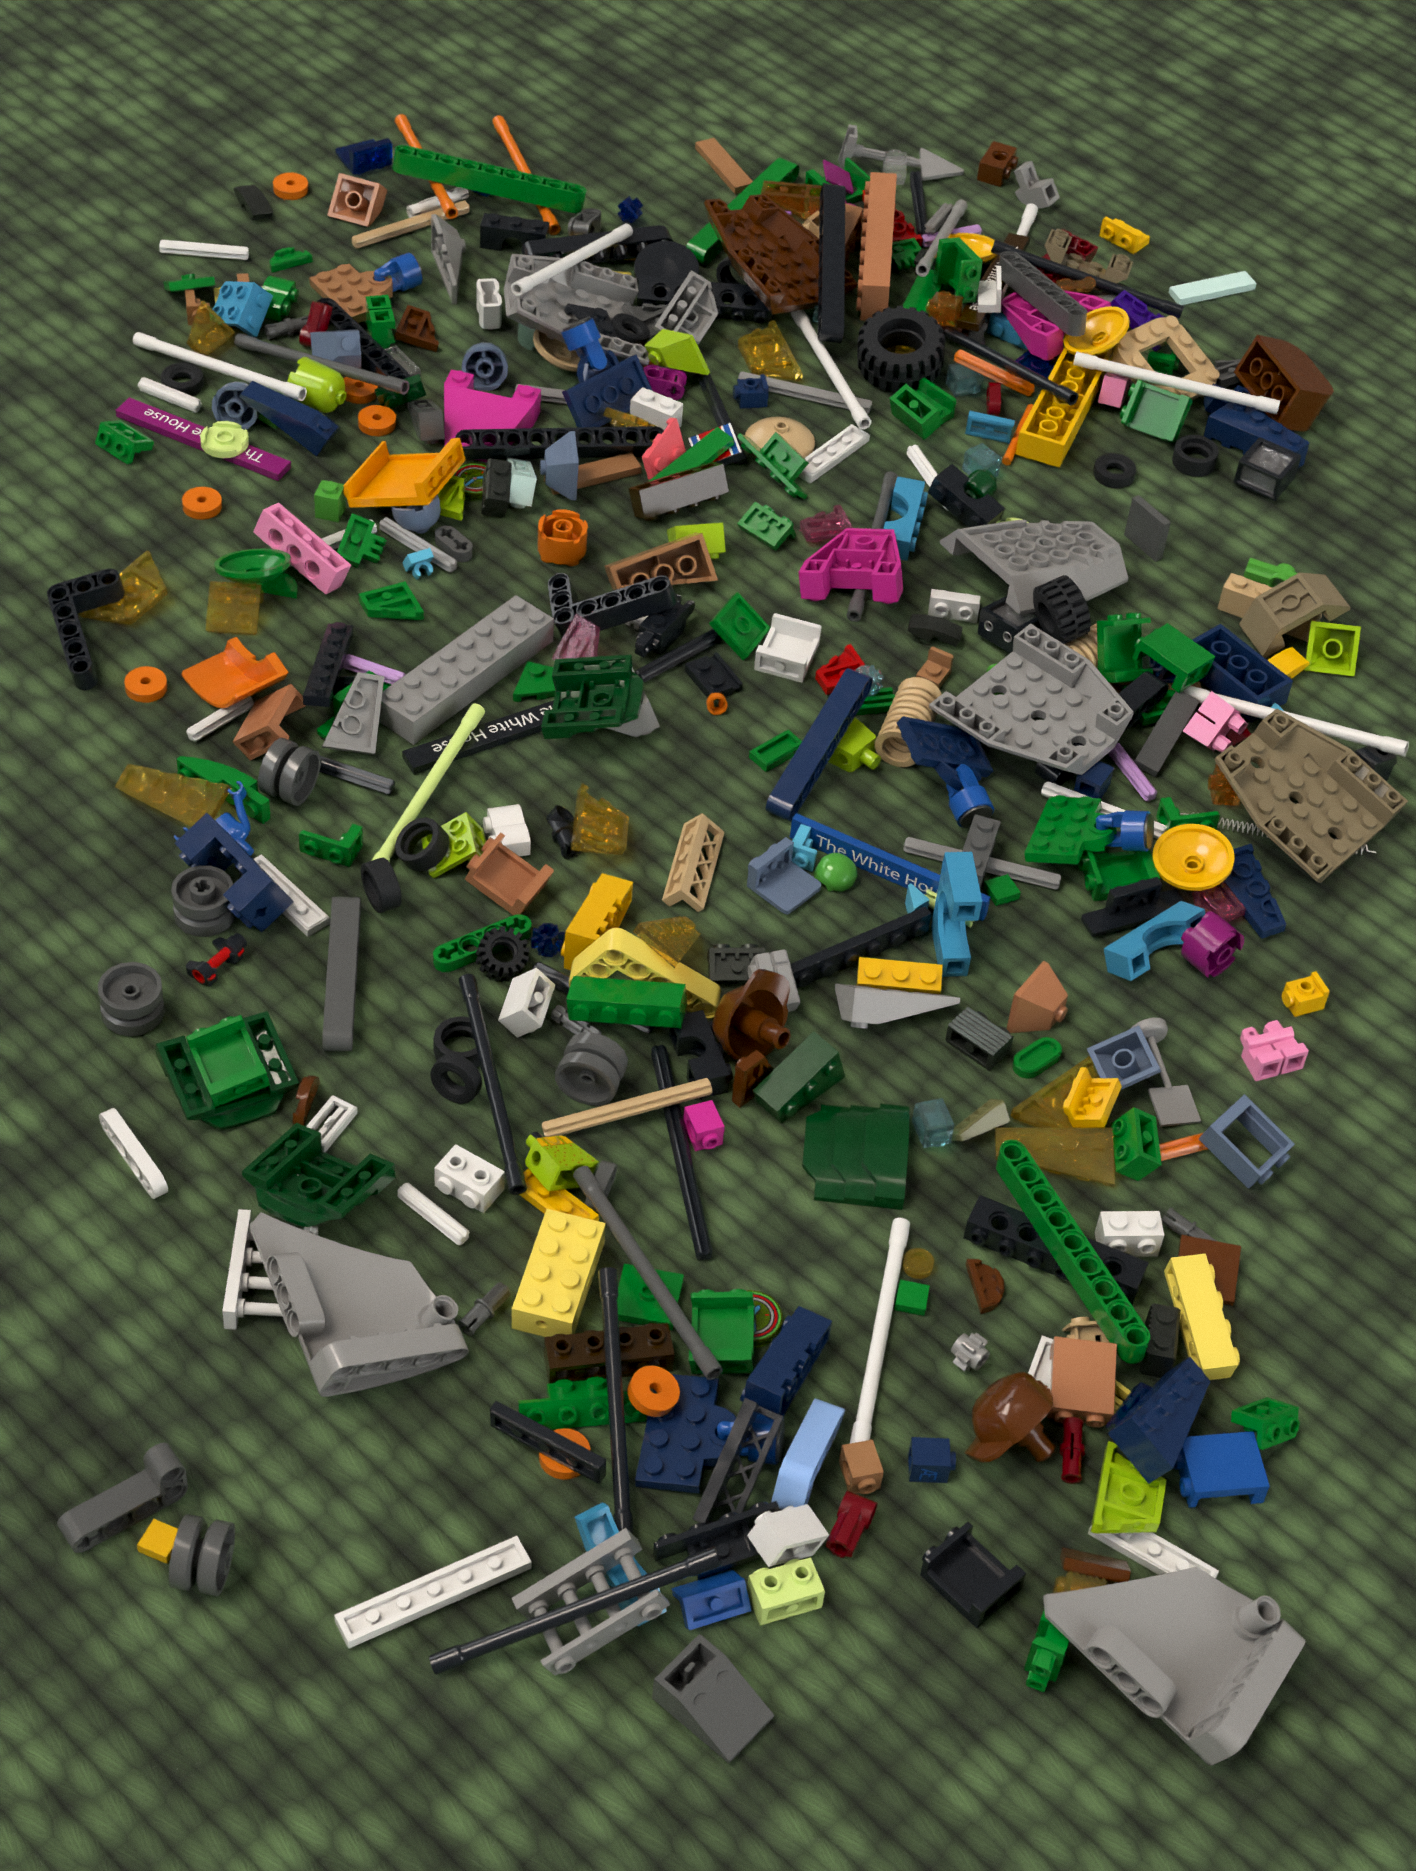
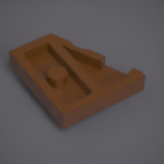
[394,305,439,352]
[732,1050,773,1108]

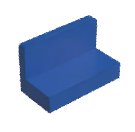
[672,1570,751,1630]

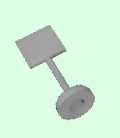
[1131,1018,1201,1127]

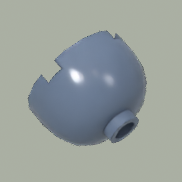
[462,342,508,391]
[212,381,260,430]
[391,494,441,534]

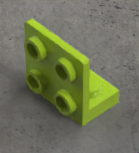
[421,812,486,878]

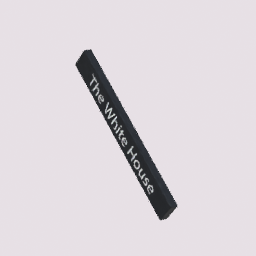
[402,700,554,774]

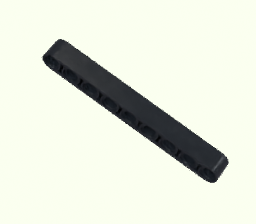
[817,183,846,344]
[455,426,664,460]

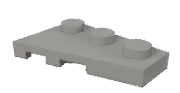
[321,672,384,755]

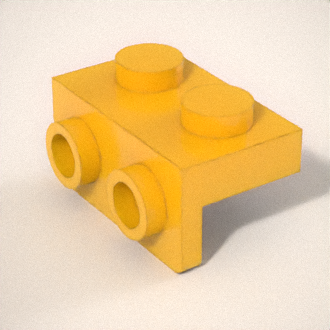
[1063,1067,1122,1128]

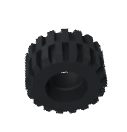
[1033,575,1091,644]

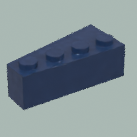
[1203,402,1310,468]
[740,1306,832,1417]
[1108,1357,1210,1484]

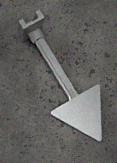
[838,124,964,181]

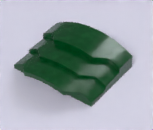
[541,655,644,739]
[155,1011,299,1130]
[802,1103,910,1210]
[242,1123,395,1227]

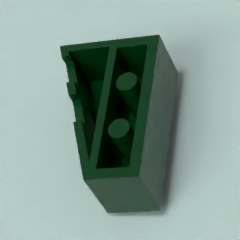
[753,1031,845,1124]

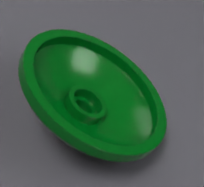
[214,549,291,587]

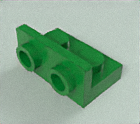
[916,378,956,425]
[95,420,154,464]
[737,502,796,551]
[1231,1397,1300,1450]

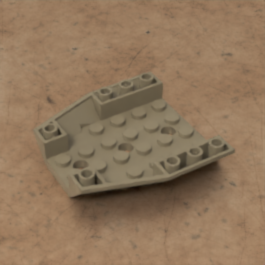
[1214,709,1408,883]

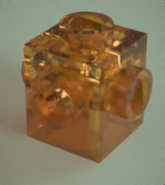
[926,291,963,327]
[1208,764,1240,805]

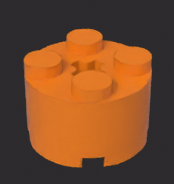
[538,509,588,566]

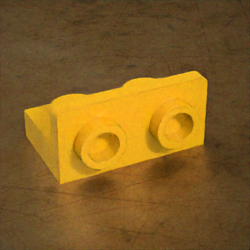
[1099,217,1150,254]

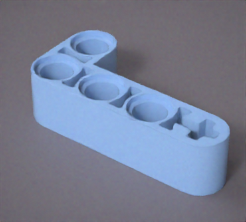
[771,1398,845,1510]

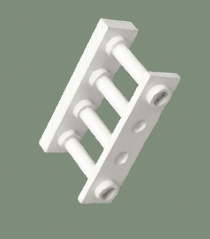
[222,1209,318,1330]

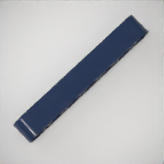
[766,668,873,821]

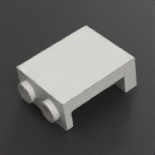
[754,613,822,683]

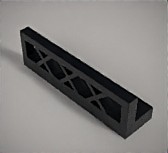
[693,1398,784,1524]

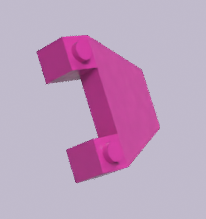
[1001,290,1110,361]
[444,369,541,463]
[798,528,903,604]

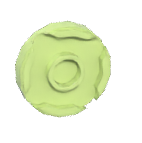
[200,421,249,458]

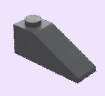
[407,399,445,444]

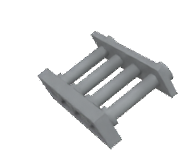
[512,1528,670,1676]

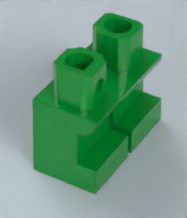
[365,295,395,352]
[1024,1609,1070,1692]

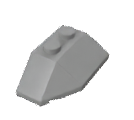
[653,270,718,344]

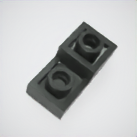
[233,185,273,220]
[907,614,963,647]

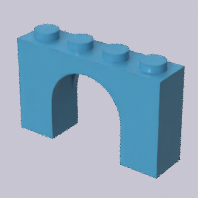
[931,852,982,977]

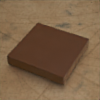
[1178,1235,1241,1306]
[1060,1547,1131,1583]

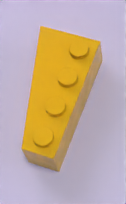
[561,873,633,970]

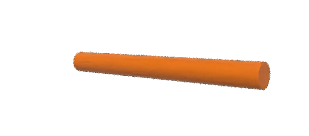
[1002,404,1034,466]

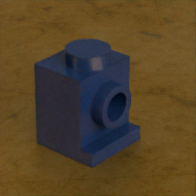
[733,374,769,409]

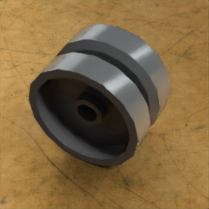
[258,737,321,806]
[171,865,235,937]
[98,962,165,1036]
[555,1032,628,1106]
[169,1514,235,1597]

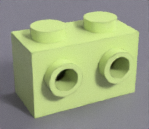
[747,1557,825,1626]

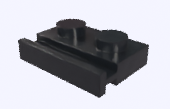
[685,652,743,701]

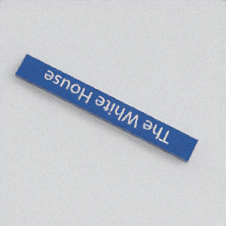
[790,813,990,921]

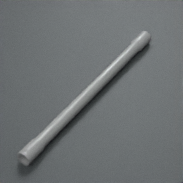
[916,199,968,277]

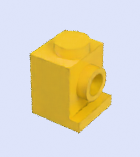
[1281,971,1330,1017]

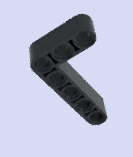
[47,568,125,690]
[548,573,678,641]

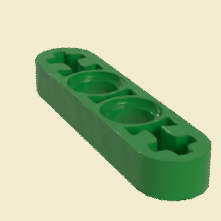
[433,914,532,972]

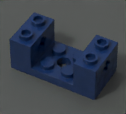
[175,813,294,932]

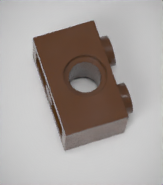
[977,141,1018,187]

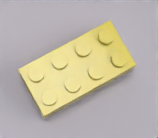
[512,1209,606,1337]

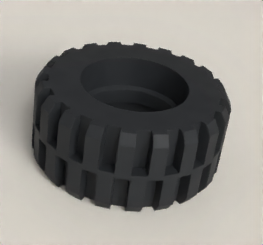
[857,306,945,393]

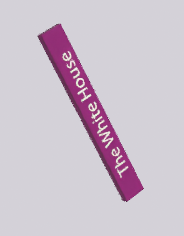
[116,397,291,481]

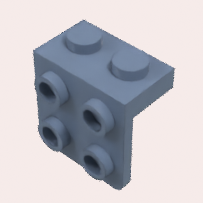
[747,837,821,914]

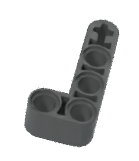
[57,1443,188,1553]

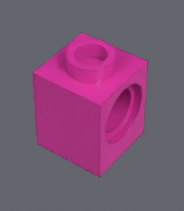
[683,1100,725,1152]

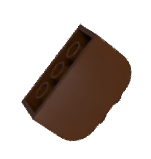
[1234,335,1334,432]

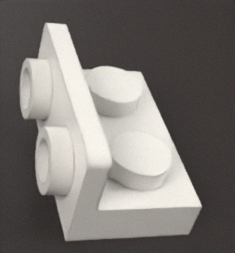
[928,589,980,623]

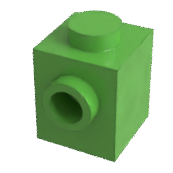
[314,480,346,522]

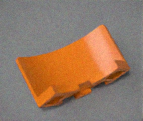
[181,637,289,708]

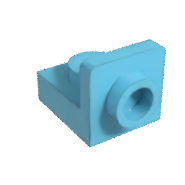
[792,824,817,872]

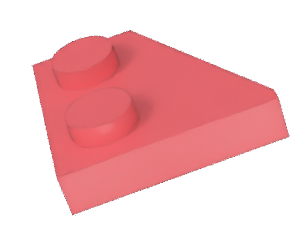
[642,418,686,479]

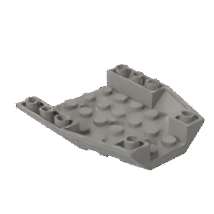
[504,254,649,367]
[940,520,1128,615]
[929,624,1134,775]

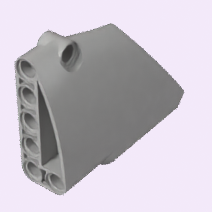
[249,1212,469,1397]
[1043,1567,1305,1766]

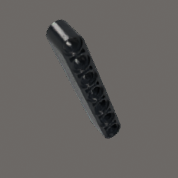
[521,225,674,264]
[317,298,411,379]
[1035,671,1169,786]

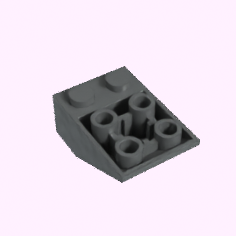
[652,1634,774,1763]

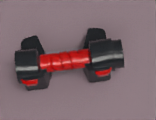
[186,933,247,987]

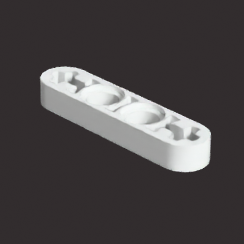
[99,1108,168,1199]

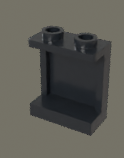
[920,1522,1026,1628]

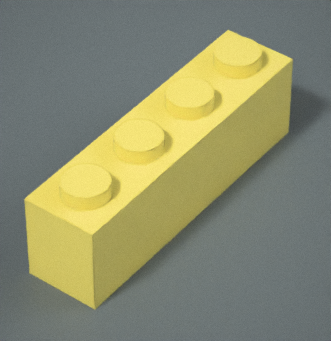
[1164,1253,1240,1380]

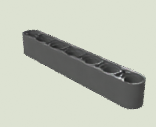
[999,251,1087,336]
[323,897,361,1051]

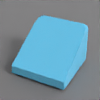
[905,884,929,913]

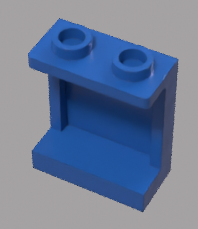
[1174,1431,1270,1508]

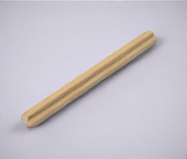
[352,201,469,249]
[542,1078,712,1137]

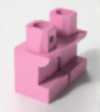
[1183,691,1248,753]
[1240,1020,1309,1081]

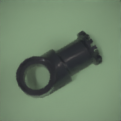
[546,805,584,859]

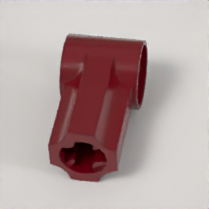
[299,301,333,348]
[826,1491,878,1558]

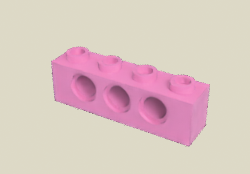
[253,502,351,594]

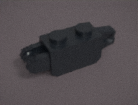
[635,594,695,657]

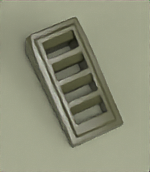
[946,1099,1010,1142]

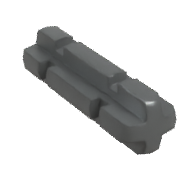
[551,1005,601,1035]

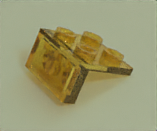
[206,581,264,635]

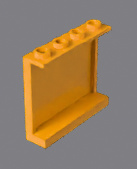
[343,438,466,508]

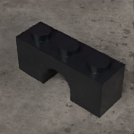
[480,213,550,251]
[928,464,1006,527]
[669,1010,733,1100]

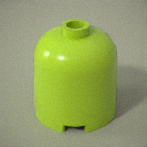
[287,357,347,413]

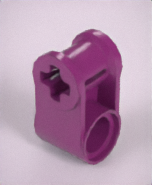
[643,365,687,400]

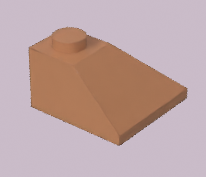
[327,173,387,227]
[1007,961,1068,1033]

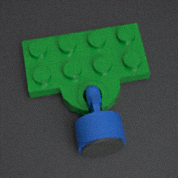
[1024,795,1154,864]

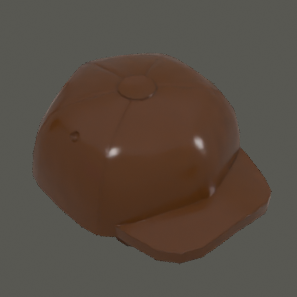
[712,969,791,1060]
[965,1372,1055,1463]

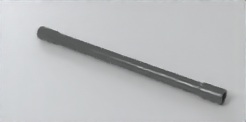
[234,333,409,395]
[847,472,898,622]
[573,1166,723,1380]

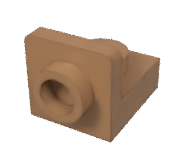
[185,289,211,325]
[916,647,954,689]

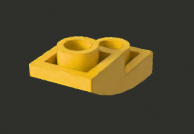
[1268,647,1309,679]

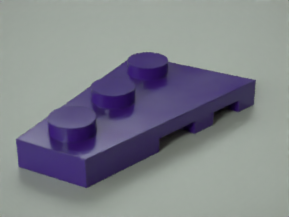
[1110,290,1164,352]

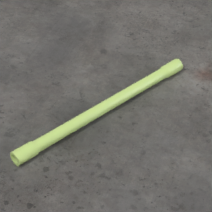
[371,704,485,862]

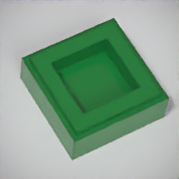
[983,874,1021,906]
[894,1280,930,1316]

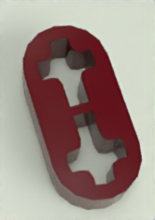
[986,382,1001,417]

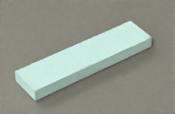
[1169,271,1256,305]

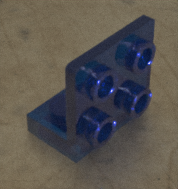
[335,138,392,175]

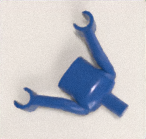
[174,781,254,856]

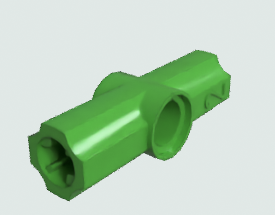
[1243,558,1297,588]

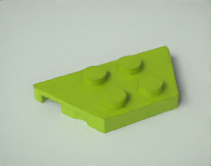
[438,476,465,521]
[1090,1441,1166,1534]

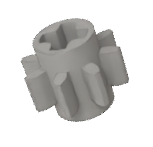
[951,1333,990,1371]

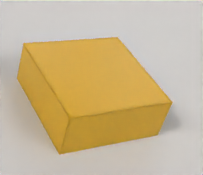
[137,1519,178,1564]

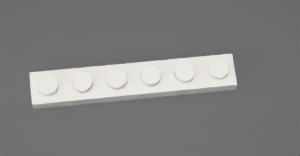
[334,1536,532,1649]

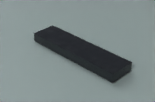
[490,1401,606,1484]

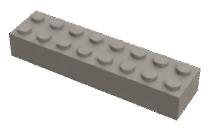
[379,595,554,745]

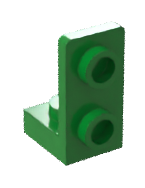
[1147,350,1180,376]
[1156,797,1220,831]
[299,823,363,867]

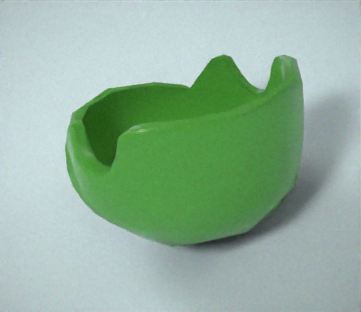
[814,853,858,892]

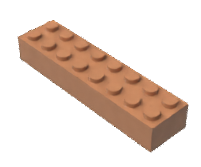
[856,172,897,321]

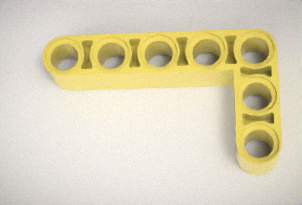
[569,928,721,1019]

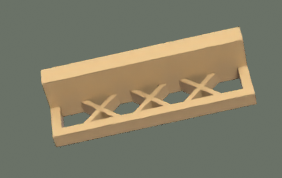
[662,813,725,912]

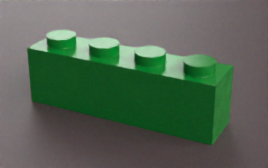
[903,269,950,318]
[566,976,687,1028]

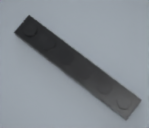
[303,622,354,707]
[790,906,932,988]

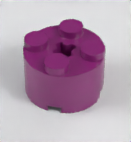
[1181,911,1244,978]

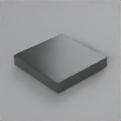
[1124,495,1171,562]

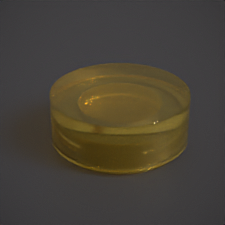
[903,1248,934,1279]

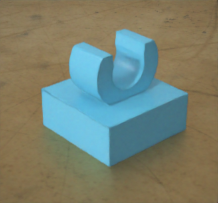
[403,548,434,579]

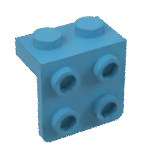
[209,281,273,337]

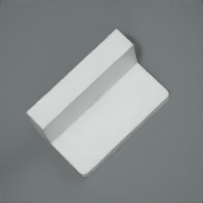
[978,266,1001,313]

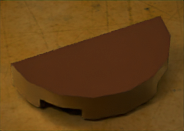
[293,1075,320,1125]
[966,1259,1004,1314]

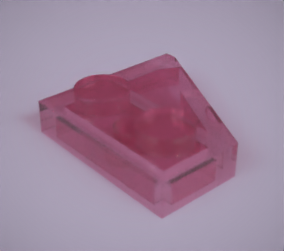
[800,505,853,542]
[551,614,600,660]

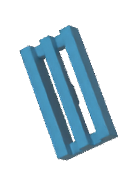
[965,411,1015,444]

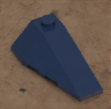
[239,381,341,456]

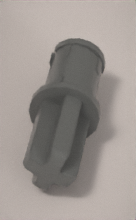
[1161,1207,1217,1241]
[457,1282,511,1336]

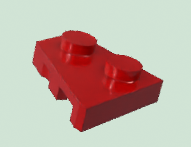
[815,644,873,695]

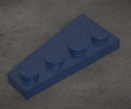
[1219,844,1286,939]

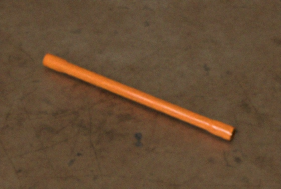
[395,114,458,219]
[492,115,561,235]

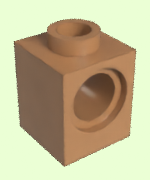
[839,1439,884,1494]

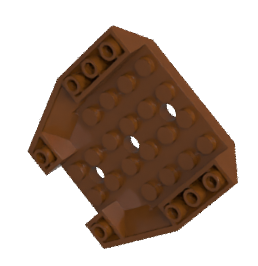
[704,194,858,314]

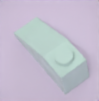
[506,457,537,508]

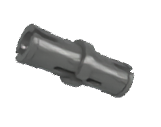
[264,315,309,340]

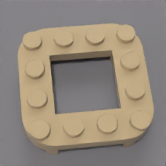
[1111,315,1220,400]

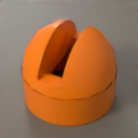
[706,692,728,715]

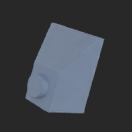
[310,329,361,378]
[540,431,579,500]
[1087,1025,1161,1090]

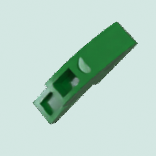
[176,756,271,824]

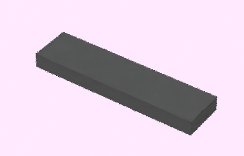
[1134,691,1199,777]

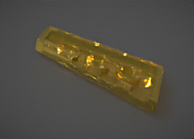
[633,916,701,968]

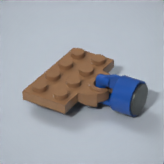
[309,253,423,323]

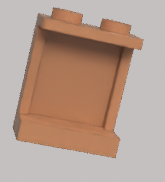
[233,684,306,760]
[465,832,554,915]
[1047,1337,1117,1428]

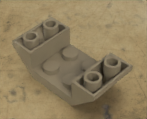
[1045,229,1133,291]
[1239,572,1351,658]

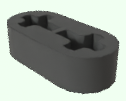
[435,526,473,562]
[585,1160,617,1212]

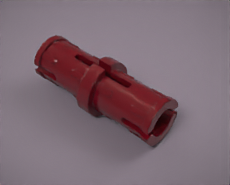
[1060,1417,1085,1484]

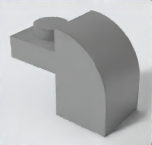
[1014,161,1060,209]

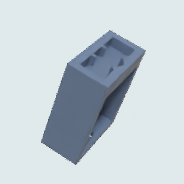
[1199,1094,1295,1189]

